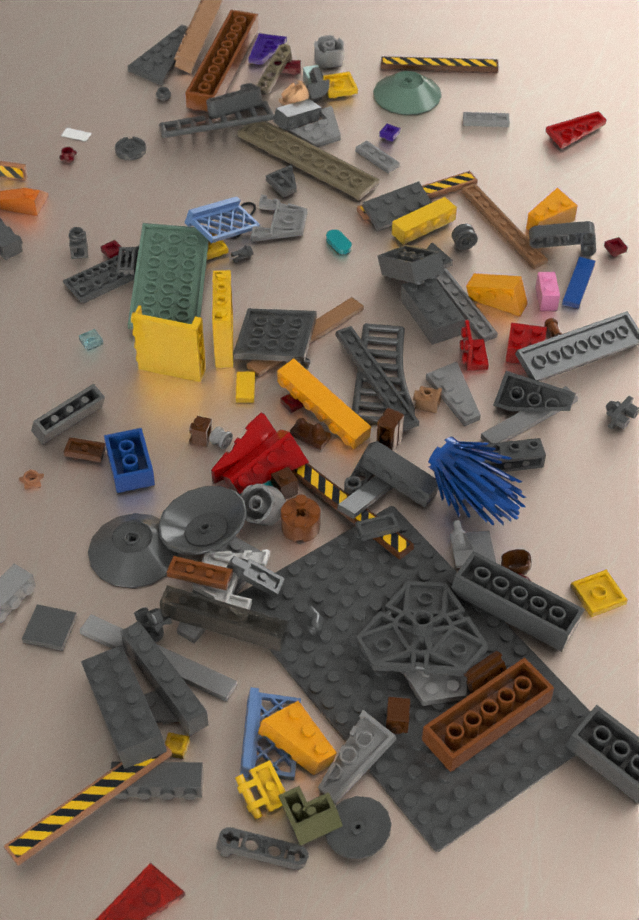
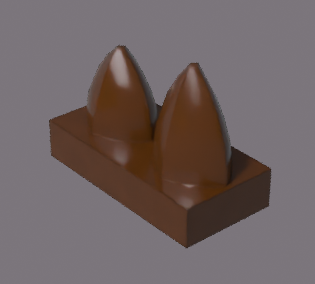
[290,418,332,450]

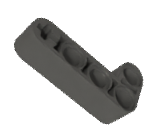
[206,83,262,117]
[529,221,596,256]

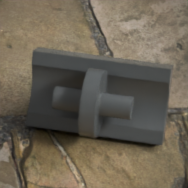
[606,396,639,430]
[134,607,172,642]

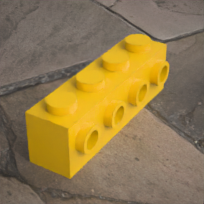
[392,197,457,245]

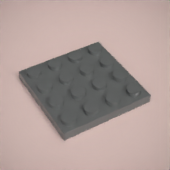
[233,308,317,362]

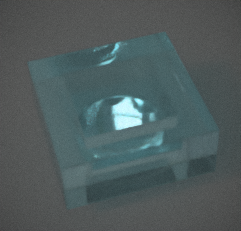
[79,329,103,351]

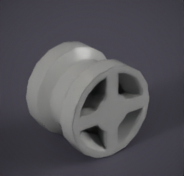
[210,426,233,450]

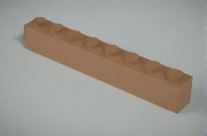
[174,0,222,74]

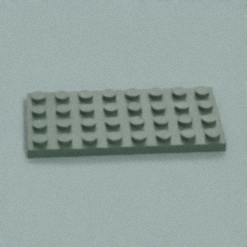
[128,223,210,329]

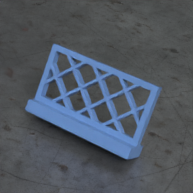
[184,196,260,243]
[240,687,301,780]

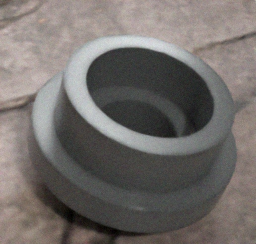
[156,87,171,101]
[69,227,86,242]

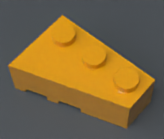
[526,187,578,231]
[258,701,337,775]

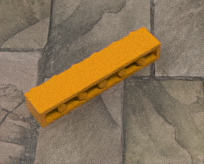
[277,358,371,449]

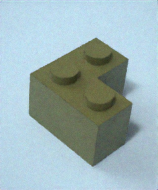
[278,786,343,846]

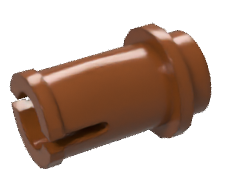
[544,318,562,338]

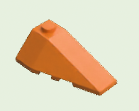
[0,188,49,216]

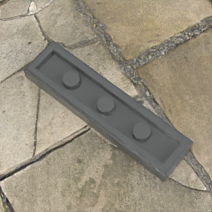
[337,476,393,519]

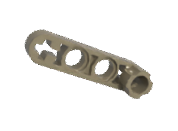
[257,44,292,95]

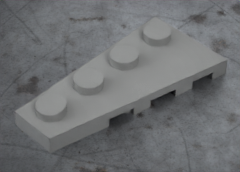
[426,362,481,427]
[318,710,396,805]

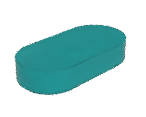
[326,230,352,255]

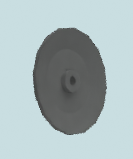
[326,796,392,859]

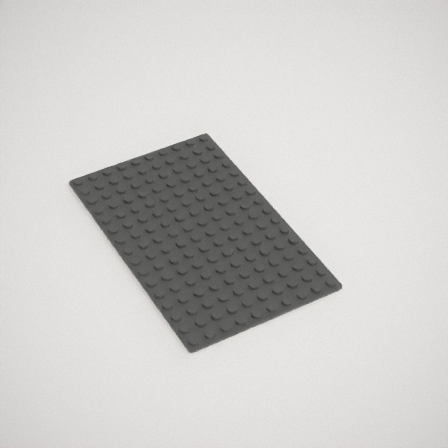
[237,506,591,852]

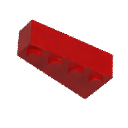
[221,429,309,494]

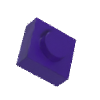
[379,124,400,141]

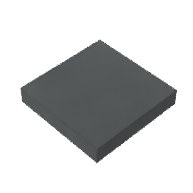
[22,604,77,651]

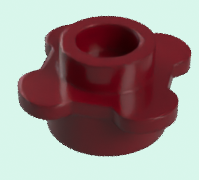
[59,147,77,161]

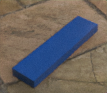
[562,257,596,309]

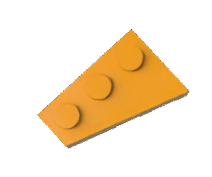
[466,273,528,317]

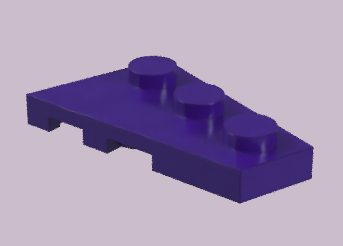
[248,33,287,65]

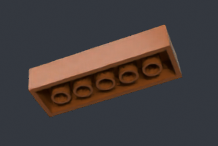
[422,657,554,772]

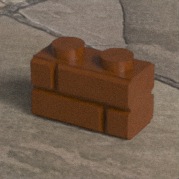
[376,408,404,451]

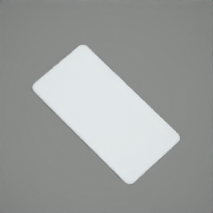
[61,128,92,142]

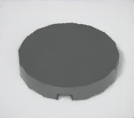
[115,137,146,160]

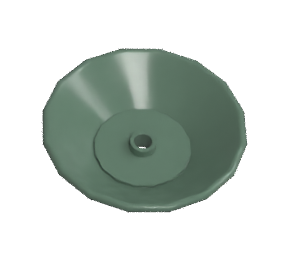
[373,71,442,115]

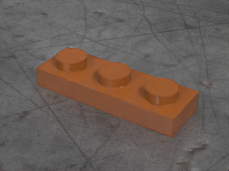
[167,556,233,591]

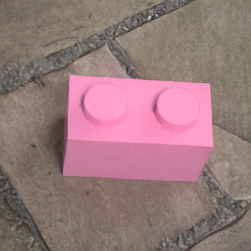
[535,272,560,311]

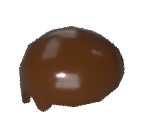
[501,549,532,576]

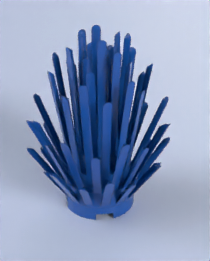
[428,436,526,526]

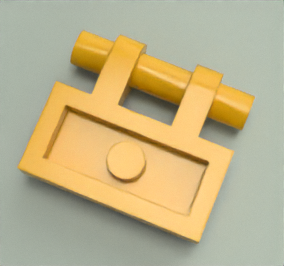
[235,760,286,820]

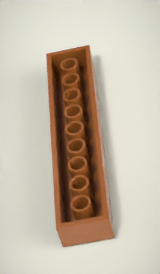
[185,10,259,112]

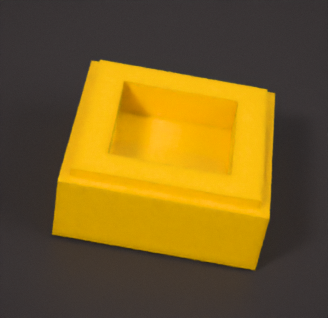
[165,732,190,759]

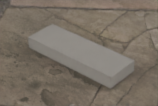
[463,112,510,127]
[355,141,400,173]

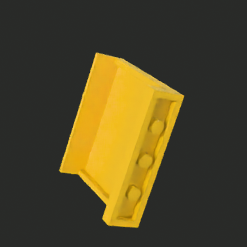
[131,305,206,382]

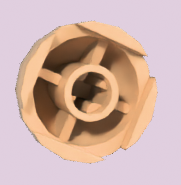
[279,80,309,106]

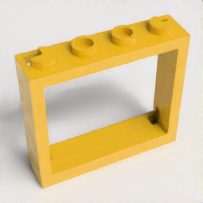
[212,270,233,368]

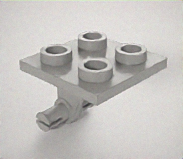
[450,520,496,568]

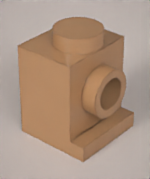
[413,386,442,414]

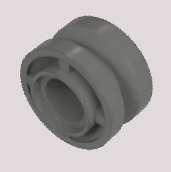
[451,224,478,250]

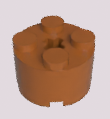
[281,494,321,542]

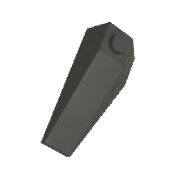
[494,371,576,411]

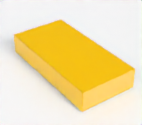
[236,372,255,403]

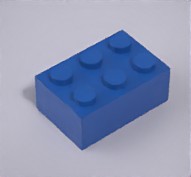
[104,428,155,493]

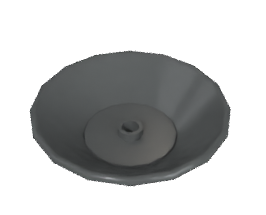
[158,486,247,555]
[88,513,179,588]

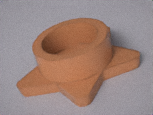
[19,469,44,490]

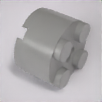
[314,35,344,69]
[240,484,286,526]

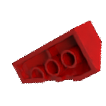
[211,412,276,484]

